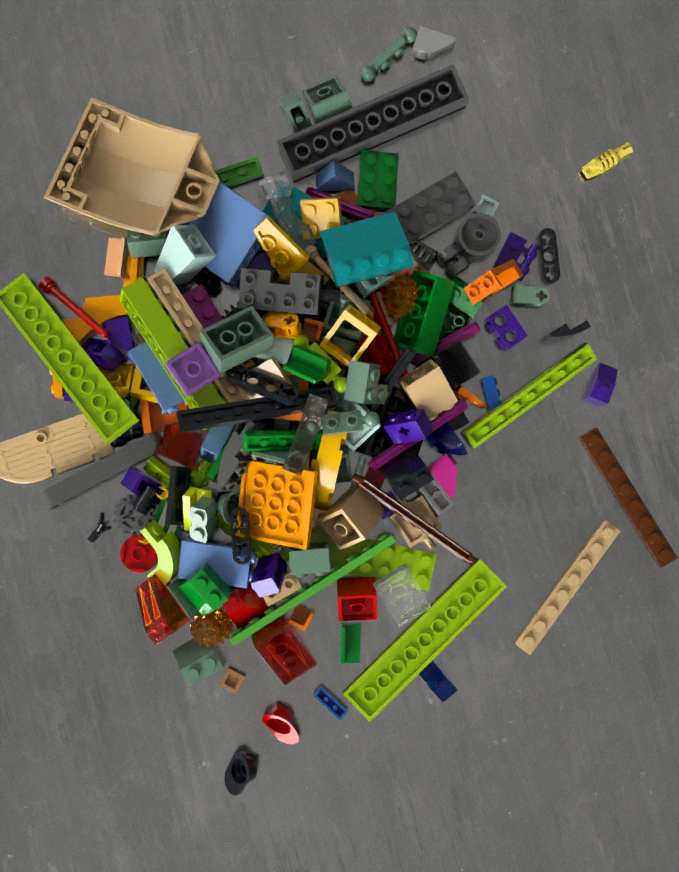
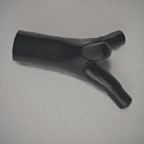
[87,512,111,543]

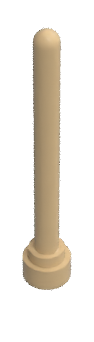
[304,244,370,314]

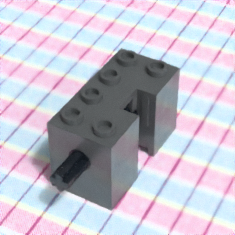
[238,268,341,315]

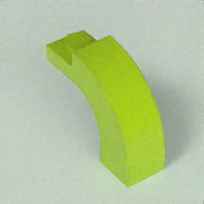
[140,519,181,590]

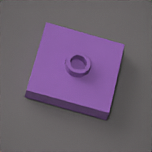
[165,342,221,398]

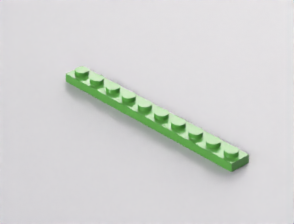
[229,533,397,646]

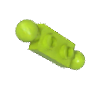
[294,334,347,393]

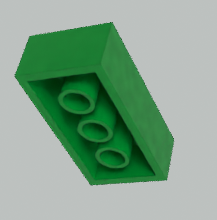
[394,271,455,357]

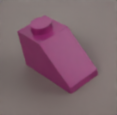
[427,454,458,498]

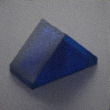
[419,660,458,702]

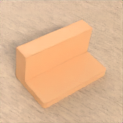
[104,237,128,278]

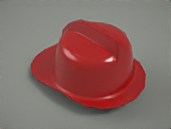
[262,704,300,745]

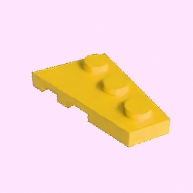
[253,216,310,280]

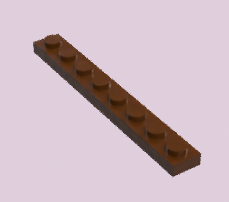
[579,427,678,568]

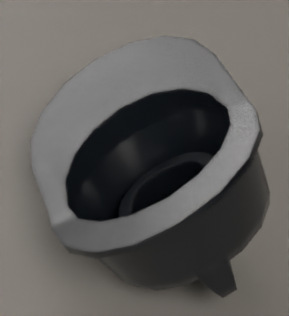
[224,753,258,796]

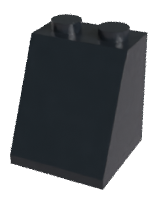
[380,446,434,500]

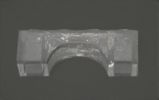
[259,170,317,249]

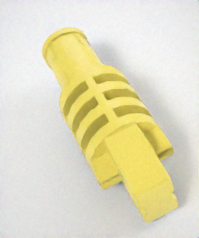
[582,142,633,179]

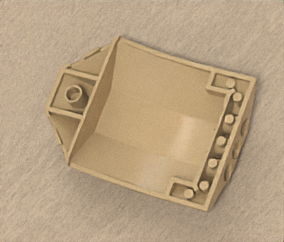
[44,97,220,235]

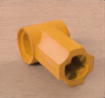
[123,254,145,288]

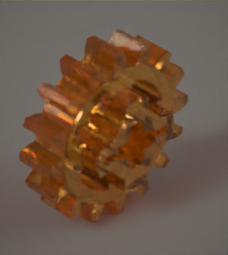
[384,274,418,318]
[190,608,232,648]

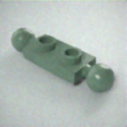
[361,27,417,82]
[304,410,380,436]

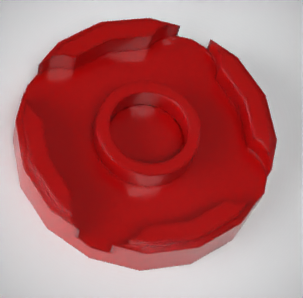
[120,535,158,573]

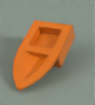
[452,385,488,408]

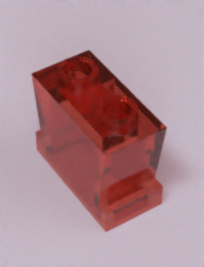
[154,422,204,469]

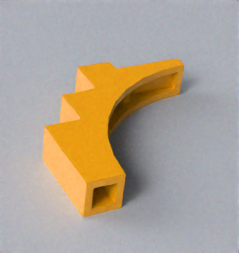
[49,295,129,398]

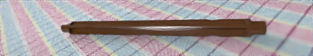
[351,473,478,566]

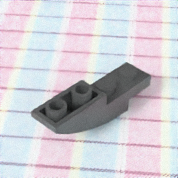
[217,420,266,492]

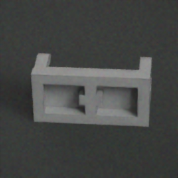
[416,474,455,517]

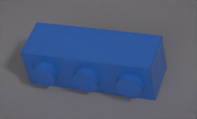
[481,375,502,412]
[313,685,348,720]

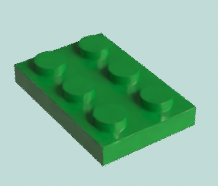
[357,150,399,210]

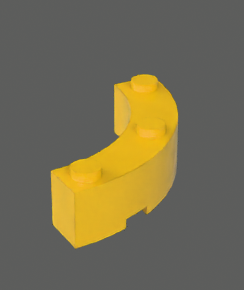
[310,410,347,511]

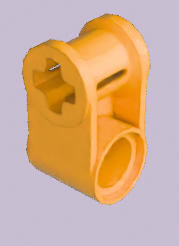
[264,311,301,339]

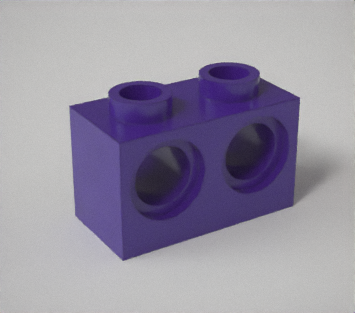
[485,304,528,351]
[251,553,287,598]

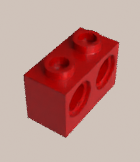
[355,335,395,379]

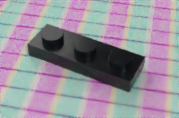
[165,466,191,525]

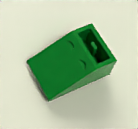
[439,276,487,339]

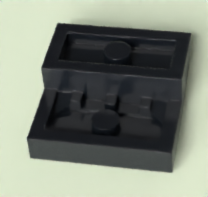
[543,320,591,341]

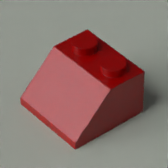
[337,577,377,621]

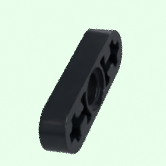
[538,228,560,284]
[230,507,252,565]

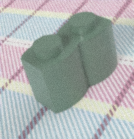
[189,497,217,544]

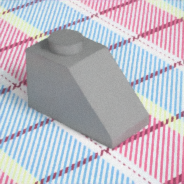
[412,26,456,60]

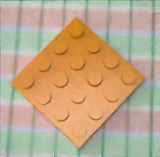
[236,459,318,550]

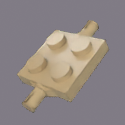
[389,494,442,550]

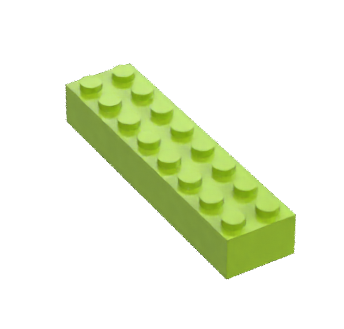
[119,278,228,430]

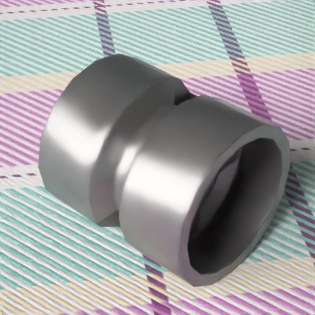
[436,242,472,278]

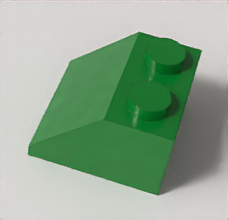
[178,563,233,616]

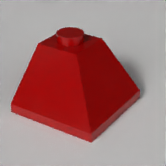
[223,582,271,628]

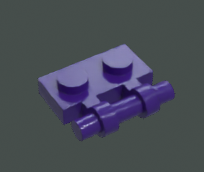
[493,232,539,280]

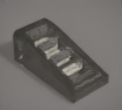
[410,241,438,271]

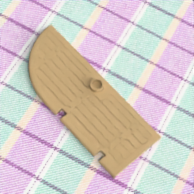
[0,414,115,483]

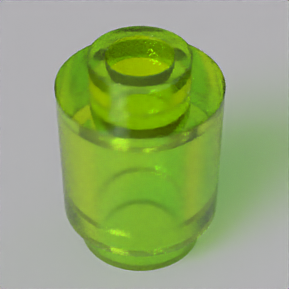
[190,458,213,488]

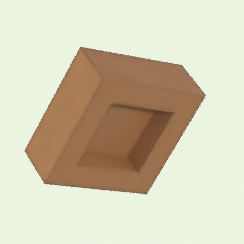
[219,667,245,694]

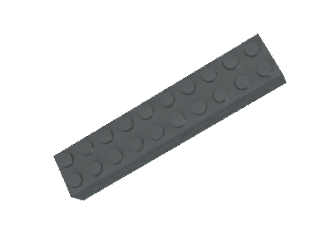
[277,64,469,181]

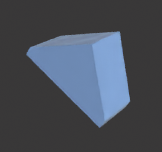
[316,161,355,191]

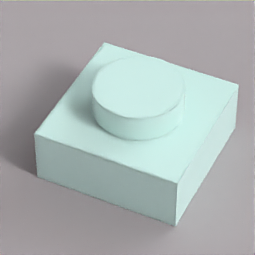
[473,195,499,217]

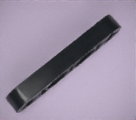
[225,365,299,406]

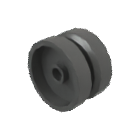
[456,213,501,259]

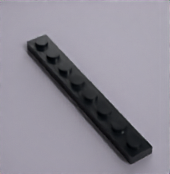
[176,386,338,433]

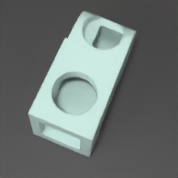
[354,273,394,299]

